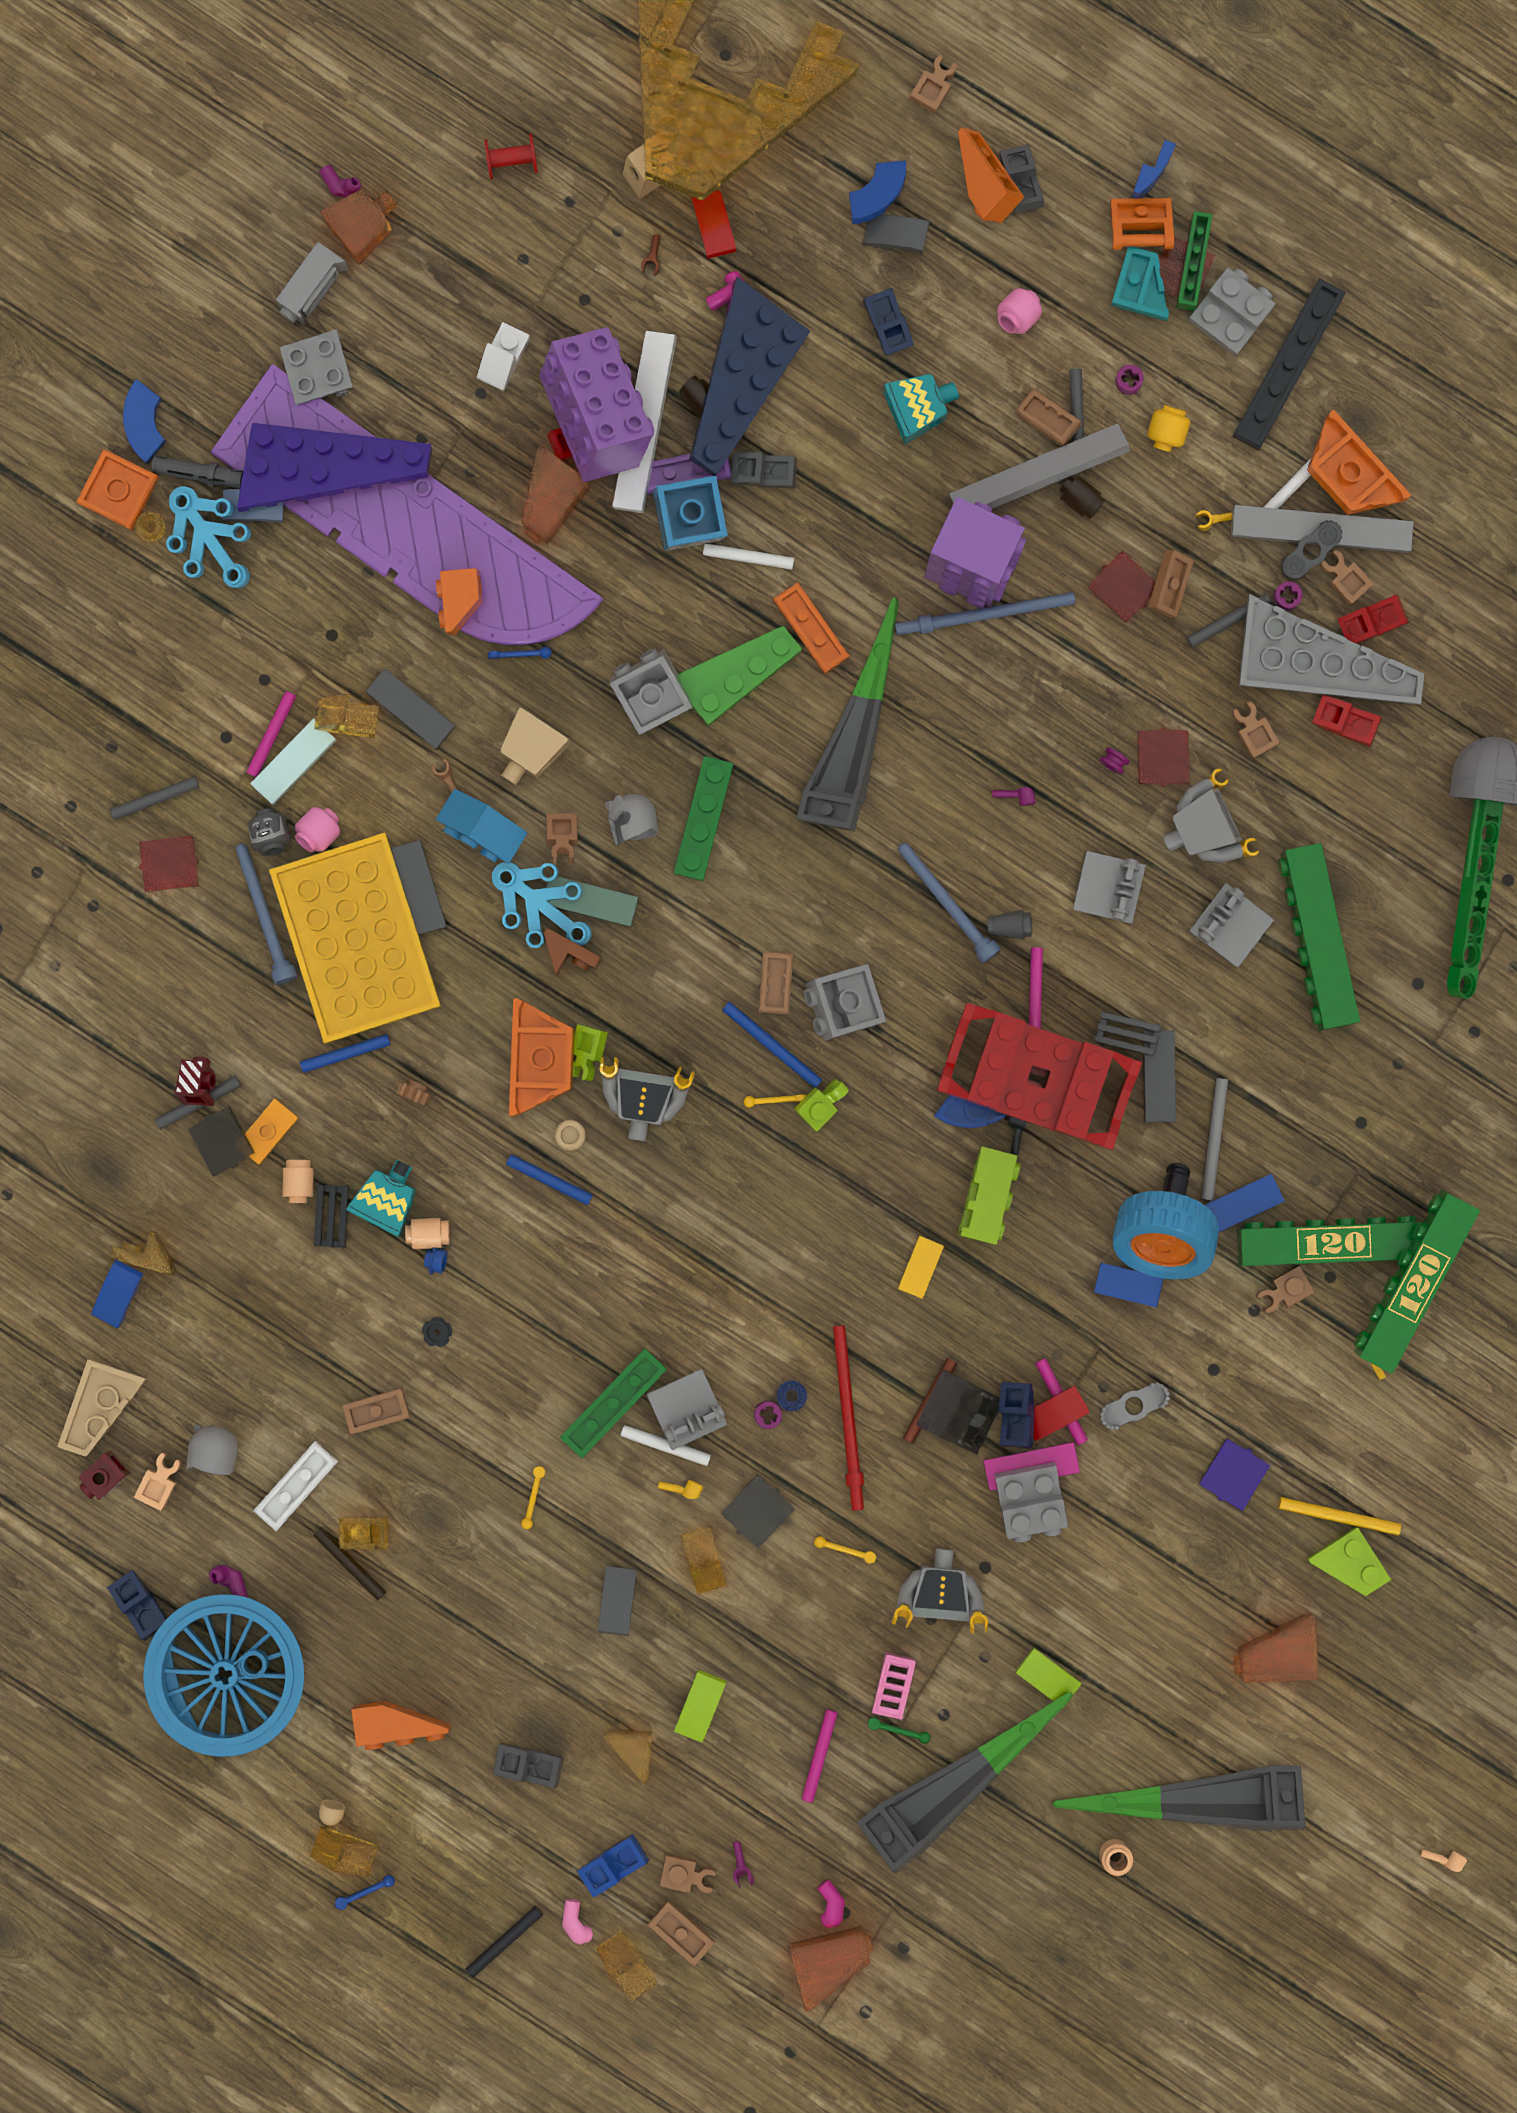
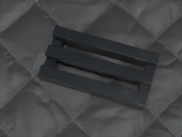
[314,1185,349,1248]

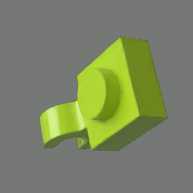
[794,1079,849,1132]

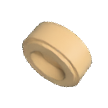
[555,1120,586,1151]

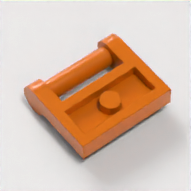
[1110,198,1174,250]

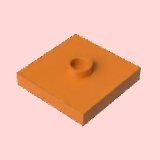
[76,449,159,531]

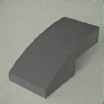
[1000,144,1044,214]
[863,214,929,254]
[731,452,797,488]
[598,1566,637,1636]
[493,1743,564,1789]

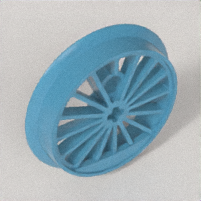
[143,1594,304,1757]

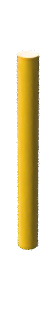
[1278,1497,1401,1536]

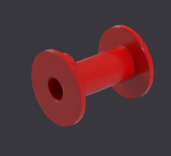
[484,133,538,180]

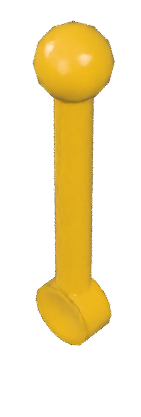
[743,1094,807,1108]
[521,1466,545,1530]
[814,1536,876,1564]

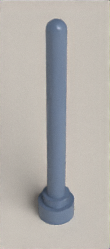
[898,843,1001,964]
[236,844,298,985]

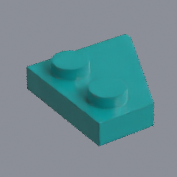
[1111,247,1169,322]

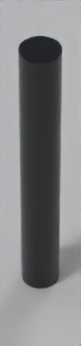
[466,1905,543,1978]

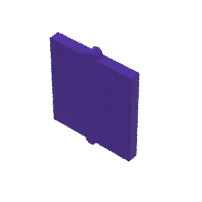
[1199,1438,1270,1511]

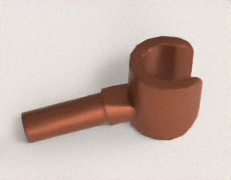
[641,234,661,276]

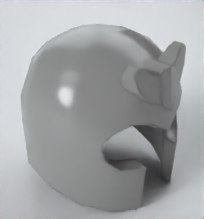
[605,794,659,846]
[186,1424,238,1475]

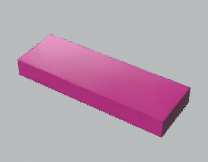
[983,1442,1080,1491]

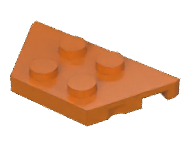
[1307,409,1411,515]
[509,998,574,1116]

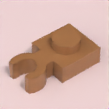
[910,55,957,114]
[1319,550,1374,606]
[1232,701,1280,759]
[546,813,578,864]
[396,1079,432,1106]
[1256,1266,1315,1313]
[660,1854,716,1893]

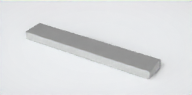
[949,423,1130,509]
[1230,505,1413,553]

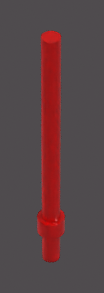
[833,1325,864,1511]

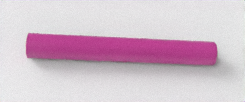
[246,691,296,778]
[1029,947,1043,1029]
[1035,1358,1088,1445]
[801,1709,838,1803]

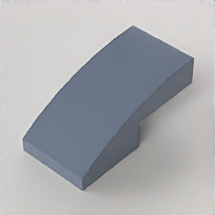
[222,489,284,523]

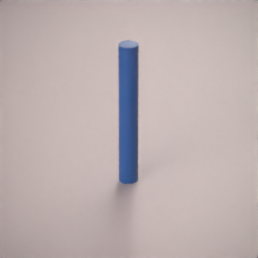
[300,1034,391,1073]
[506,1154,593,1206]

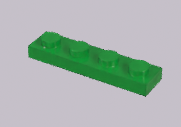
[674,756,734,881]
[560,1348,667,1459]

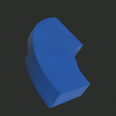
[849,160,906,224]
[123,379,166,465]
[934,1096,1007,1128]

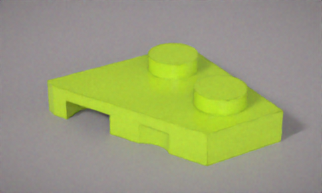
[1306,1527,1391,1596]

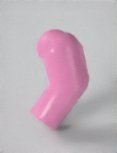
[562,1899,593,1945]

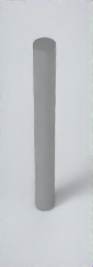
[1201,1078,1228,1201]

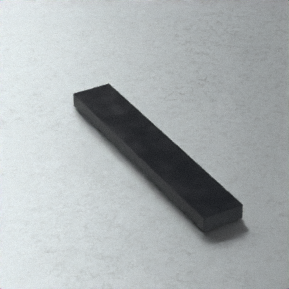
[1232,278,1346,451]

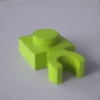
[573,1024,608,1081]

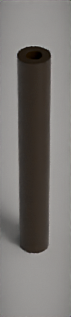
[313,1527,386,1601]

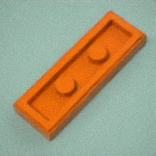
[773,582,850,675]

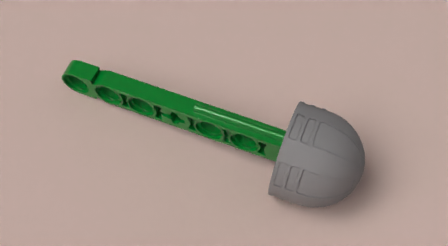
[1447,737,1517,999]

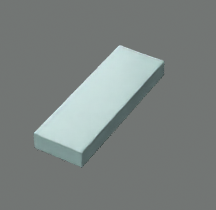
[250,718,337,806]

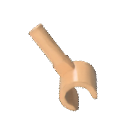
[1421,1849,1467,1872]

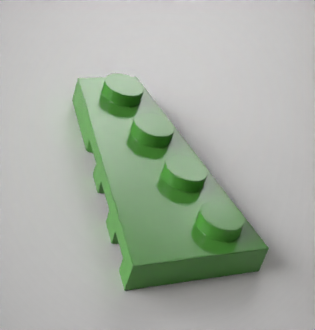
[678,626,802,726]

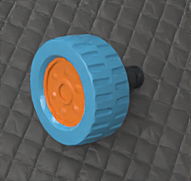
[1112,1163,1219,1279]

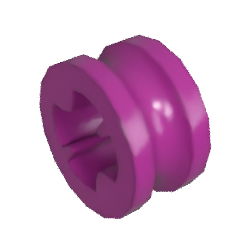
[1115,365,1144,395]
[1273,581,1303,611]
[1099,747,1130,775]
[754,1401,782,1429]

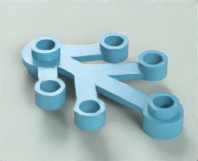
[166,486,251,589]
[492,862,592,948]

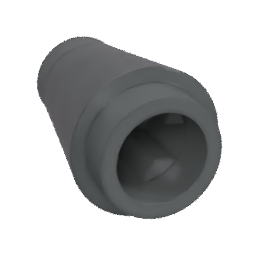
[988,910,1032,940]

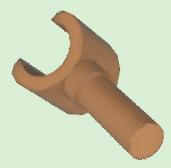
[432,759,458,793]

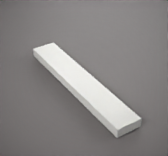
[612,331,677,513]

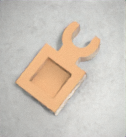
[134,1452,182,1511]

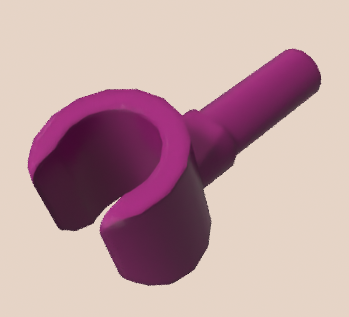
[992,787,1036,806]
[733,1842,754,1888]

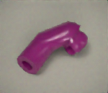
[319,165,361,199]
[209,1565,249,1598]

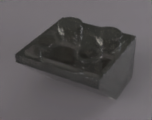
[916,1369,1000,1455]

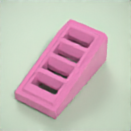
[872,1652,916,1720]

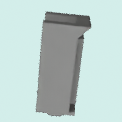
[276,242,349,325]

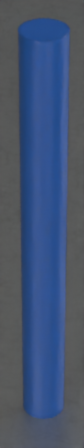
[722,1001,823,1088]

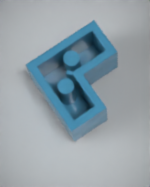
[435,788,528,864]

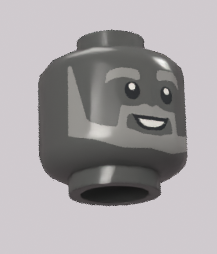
[247,809,291,856]

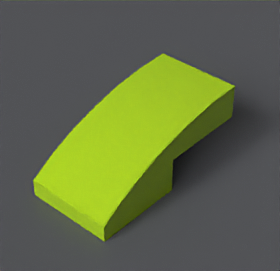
[1015,1647,1082,1708]
[674,1669,727,1743]

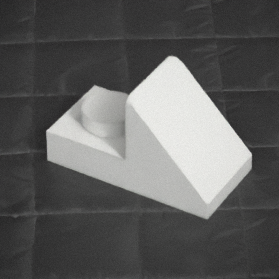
[477,322,530,391]

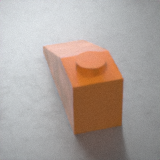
[958,127,1024,223]

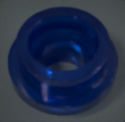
[776,1380,807,1411]

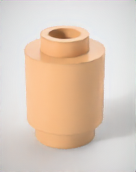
[282,1160,314,1203]
[405,1218,450,1250]
[1099,1839,1133,1876]

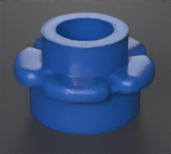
[424,1247,448,1275]

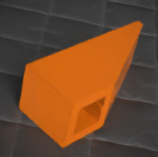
[351,1701,451,1750]

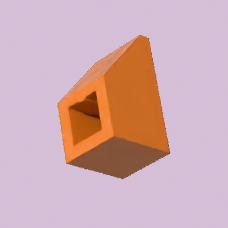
[436,568,483,636]

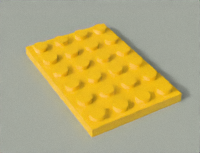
[269,833,441,1044]

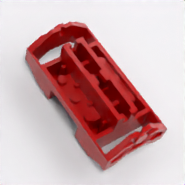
[936,1003,1142,1150]

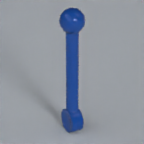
[488,647,552,659]
[335,1875,395,1910]

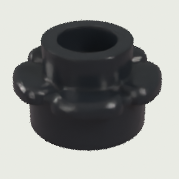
[422,1317,452,1347]

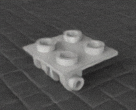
[280,329,353,405]
[1073,851,1146,924]
[1189,883,1274,968]
[646,1369,727,1450]

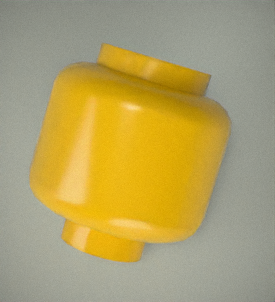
[1147,405,1191,452]

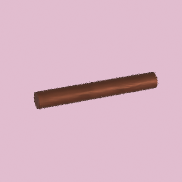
[902,1358,958,1444]

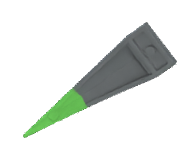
[796,597,899,832]
[857,1693,1073,1873]
[1052,1766,1306,1832]

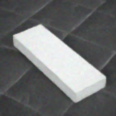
[253,1441,338,1531]

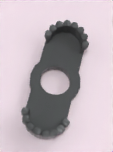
[1281,520,1342,580]

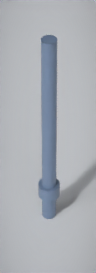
[895,592,1075,635]

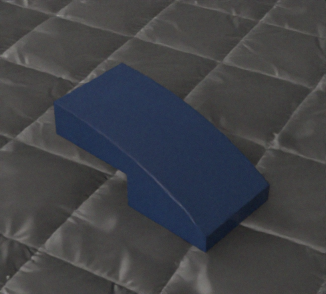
[863,288,914,356]
[998,1382,1034,1449]
[107,1570,167,1641]

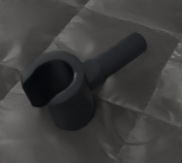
[1007,1116,1026,1155]

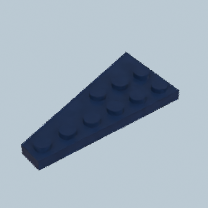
[689,277,810,476]

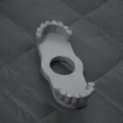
[1100,1383,1170,1430]

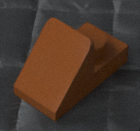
[544,928,602,977]

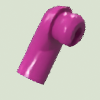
[706,271,744,311]
[817,1879,845,1928]

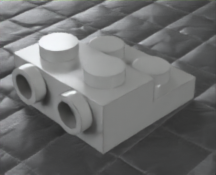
[1188,267,1276,357]
[610,648,693,735]
[804,964,886,1042]
[994,1462,1068,1542]

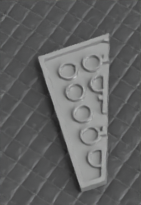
[1238,594,1424,705]

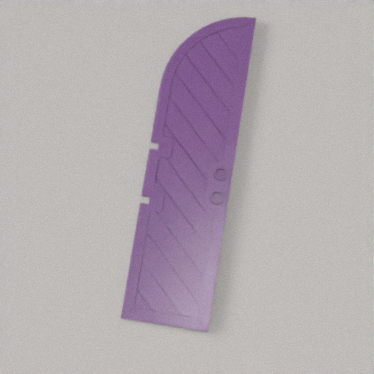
[211,364,604,645]

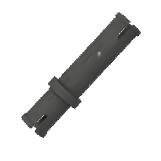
[151,455,244,489]

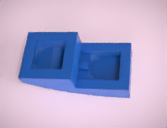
[1131,140,1176,199]
[91,1260,143,1329]
[1094,1263,1164,1308]
[577,1834,649,1898]

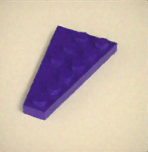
[237,423,432,512]

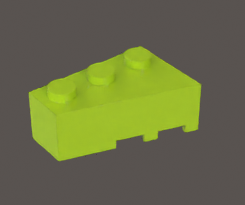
[957,1146,1021,1245]

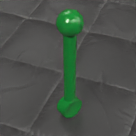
[868,1717,931,1744]

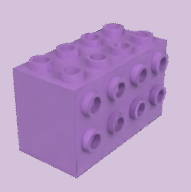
[539,327,654,483]
[924,497,1027,608]

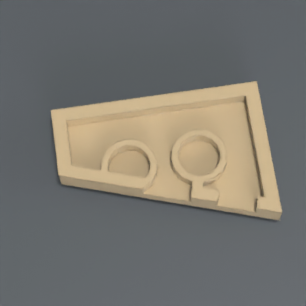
[57,1359,148,1457]

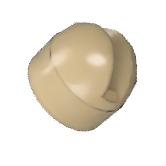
[319,1799,345,1826]

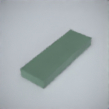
[546,875,639,927]

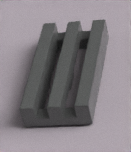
[1094,1012,1162,1056]

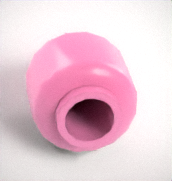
[997,288,1042,334]
[295,807,340,852]

